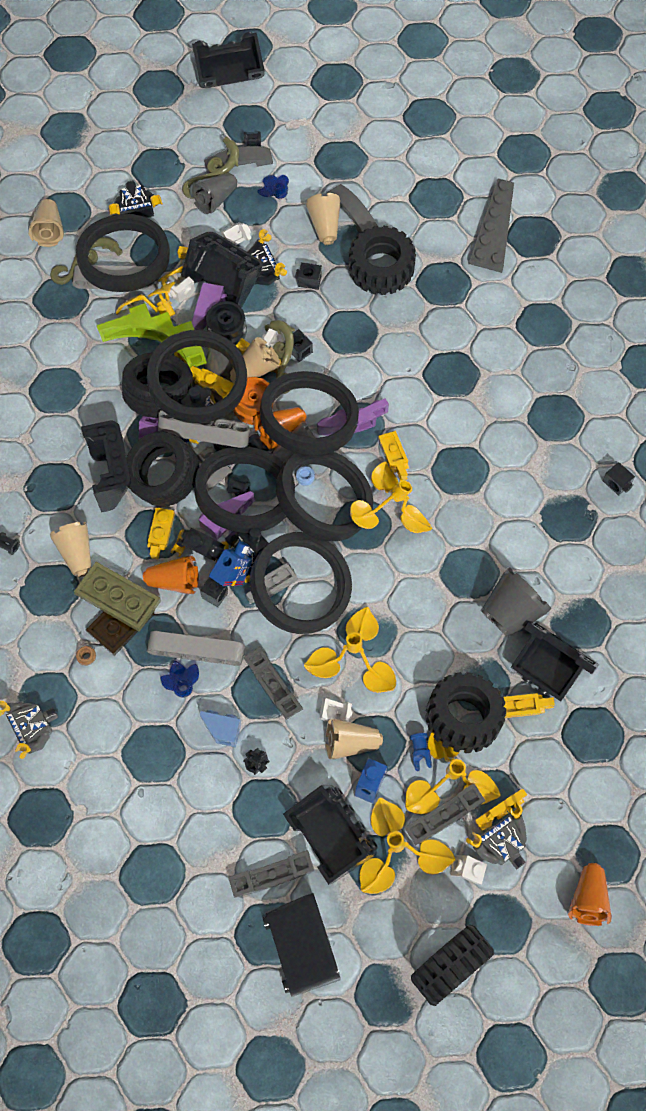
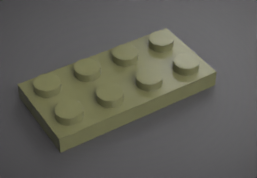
[74,562,161,632]

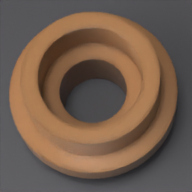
[76,646,96,666]

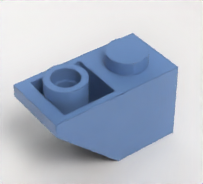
[200,710,241,747]

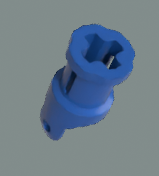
[410,733,432,772]

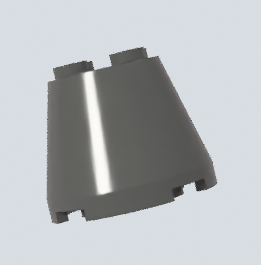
[481,567,552,637]

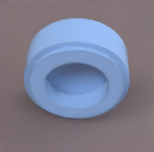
[296,466,315,486]

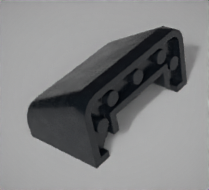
[181,232,263,308]
[81,420,131,513]
[262,893,341,997]

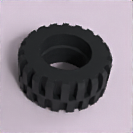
[349,225,416,295]
[425,672,506,753]
[411,924,494,1006]

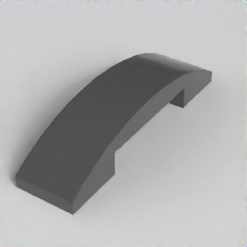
[204,146,273,174]
[327,184,378,234]
[243,647,303,720]
[404,783,485,846]
[228,850,315,898]

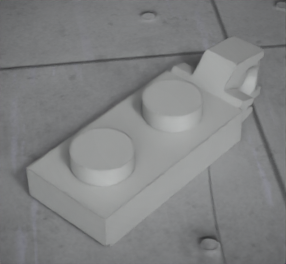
[246,563,298,604]

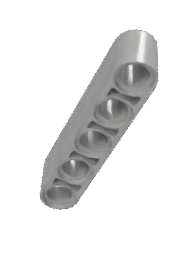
[73,265,159,290]
[158,411,250,448]
[147,631,245,666]

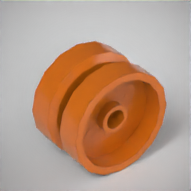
[233,377,273,425]

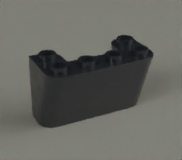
[192,32,265,88]
[283,785,378,885]

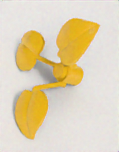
[116,266,183,317]
[350,461,433,533]
[304,607,396,693]
[405,732,500,814]
[360,798,455,894]

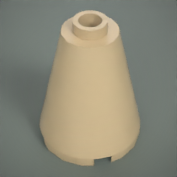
[306,193,340,245]
[28,199,64,247]
[230,337,280,383]
[50,522,91,577]
[326,718,383,759]

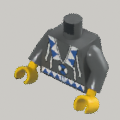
[0,701,59,759]
[466,802,527,870]

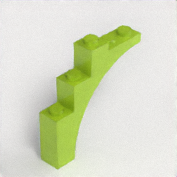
[96,303,207,368]

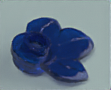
[257,175,289,199]
[160,661,199,698]

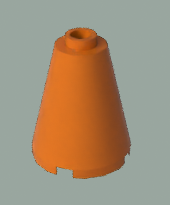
[253,407,307,449]
[143,556,199,594]
[568,863,612,926]

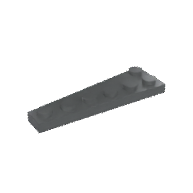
[469,178,514,273]

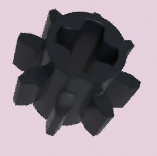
[243,748,270,775]

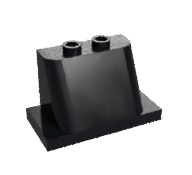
[511,621,599,702]

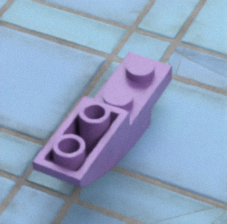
[317,398,389,436]

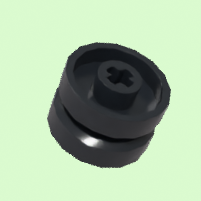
[206,301,247,346]

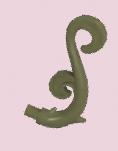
[183,137,239,199]
[50,237,123,285]
[264,320,295,394]

